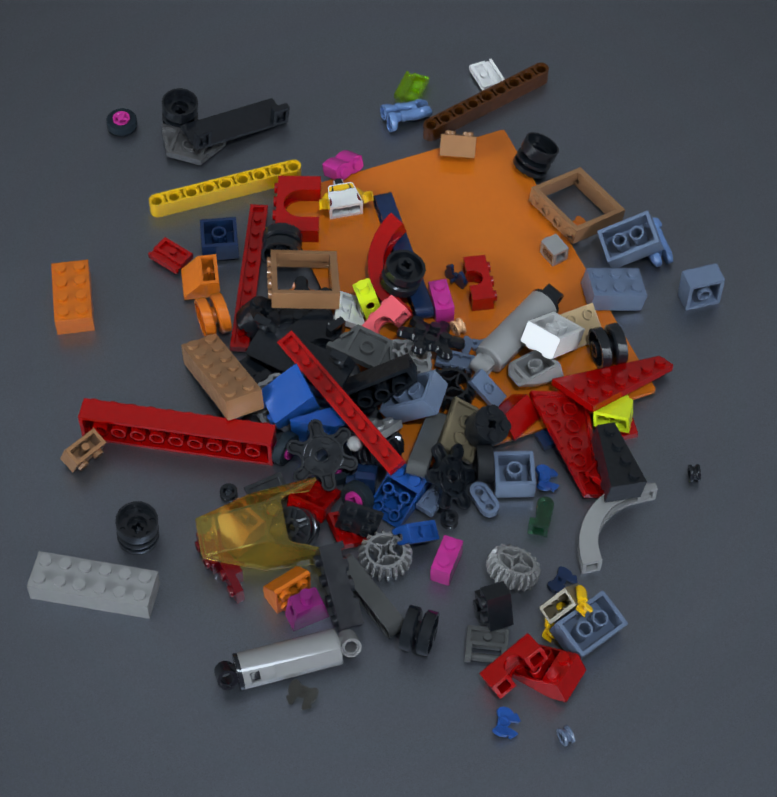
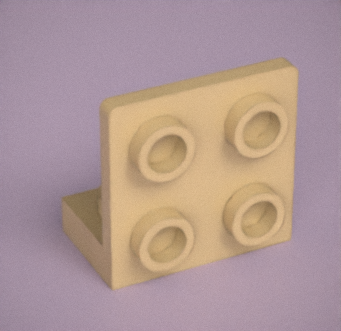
[560,303,601,348]

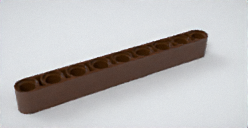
[423,63,549,142]

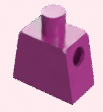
[285,587,329,632]

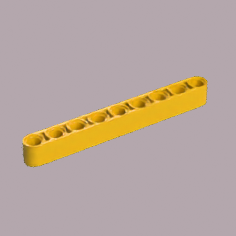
[149,160,302,218]

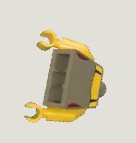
[539,583,593,643]

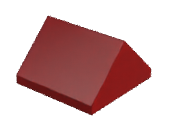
[498,394,540,441]

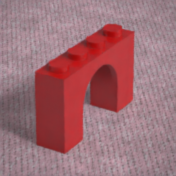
[273,176,321,242]

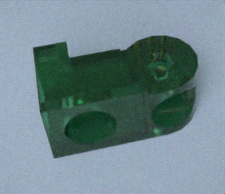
[527,497,554,538]

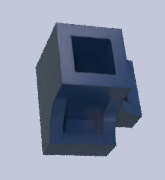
[345,464,378,496]

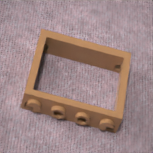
[529,167,625,244]
[267,250,340,309]

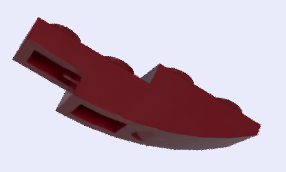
[194,531,245,604]

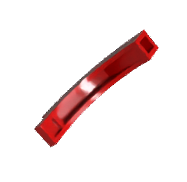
[368,213,413,320]

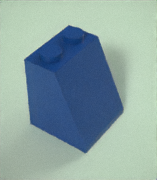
[262,364,320,429]

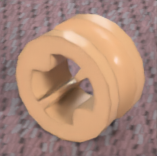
[450,318,466,337]

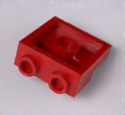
[287,477,341,523]

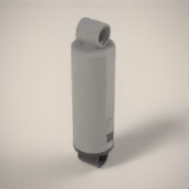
[469,284,564,375]
[214,628,362,691]

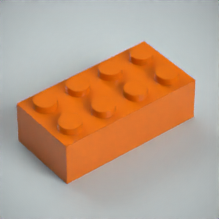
[51,259,95,335]

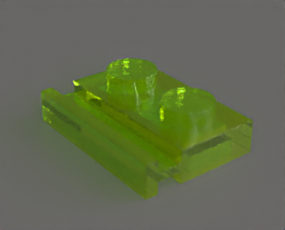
[394,71,429,102]

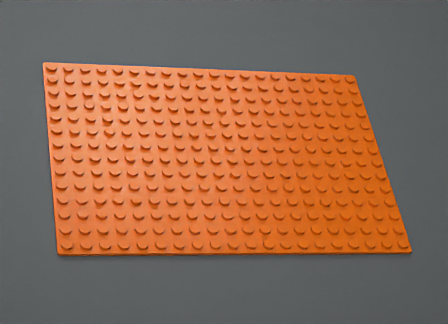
[286,130,655,468]

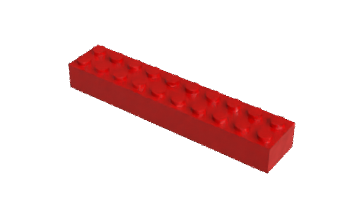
[78,398,277,466]

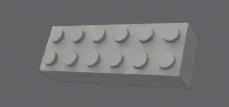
[27,551,160,619]

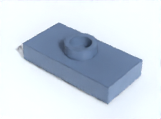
[434,350,475,374]
[468,369,507,406]
[415,483,440,518]

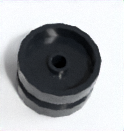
[261,223,302,268]
[380,249,426,298]
[588,323,628,369]
[399,605,440,657]

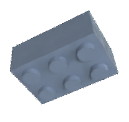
[597,210,664,268]
[581,268,647,311]
[380,369,448,423]
[549,590,629,659]

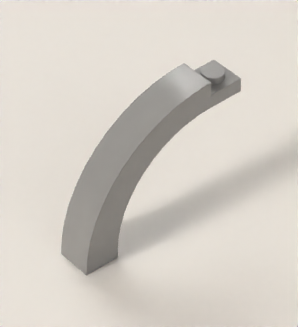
[577,482,658,575]

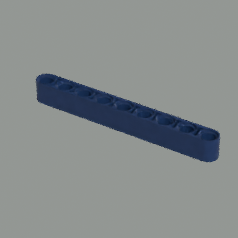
[373,192,434,319]

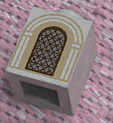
[540,234,569,267]

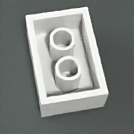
[521,312,585,359]

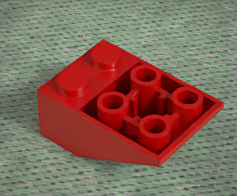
[512,644,586,702]

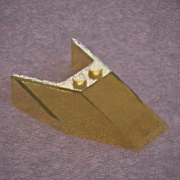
[195,477,319,571]

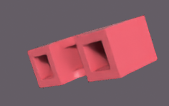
[361,295,411,334]

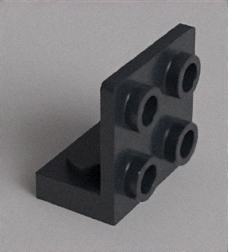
[335,500,384,538]

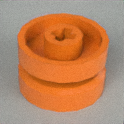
[194,292,232,337]

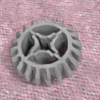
[358,529,413,582]
[486,544,541,592]

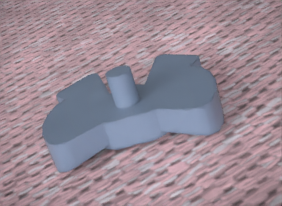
[462,336,485,354]

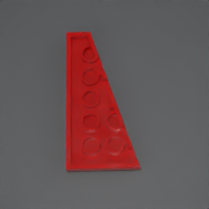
[551,356,673,413]
[529,391,604,498]

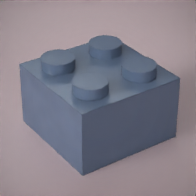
[677,263,725,311]
[494,451,536,498]

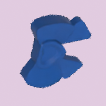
[535,464,559,492]
[492,707,521,739]

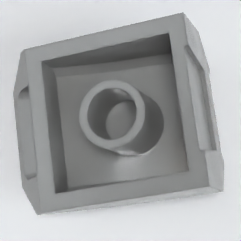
[508,350,564,387]

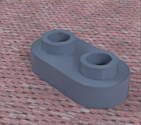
[469,482,500,518]

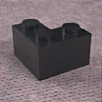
[473,581,514,632]

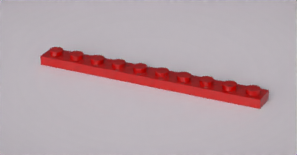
[230,204,268,352]
[277,330,406,475]

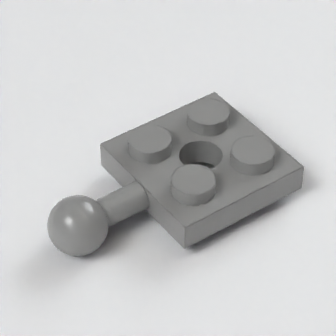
[347,417,403,452]

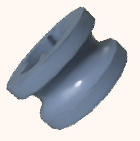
[556,725,575,747]

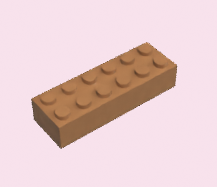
[181,334,264,421]

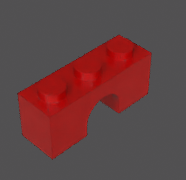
[463,255,497,311]
[479,633,549,699]

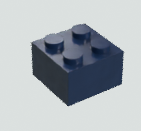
[200,217,239,260]

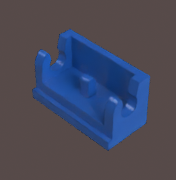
[392,520,440,545]

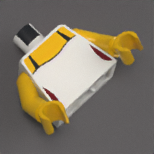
[319,178,374,219]

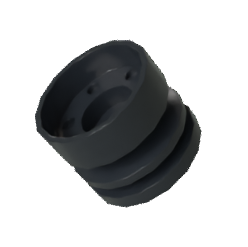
[162,88,198,128]
[513,132,559,179]
[115,501,159,554]
[270,506,320,550]

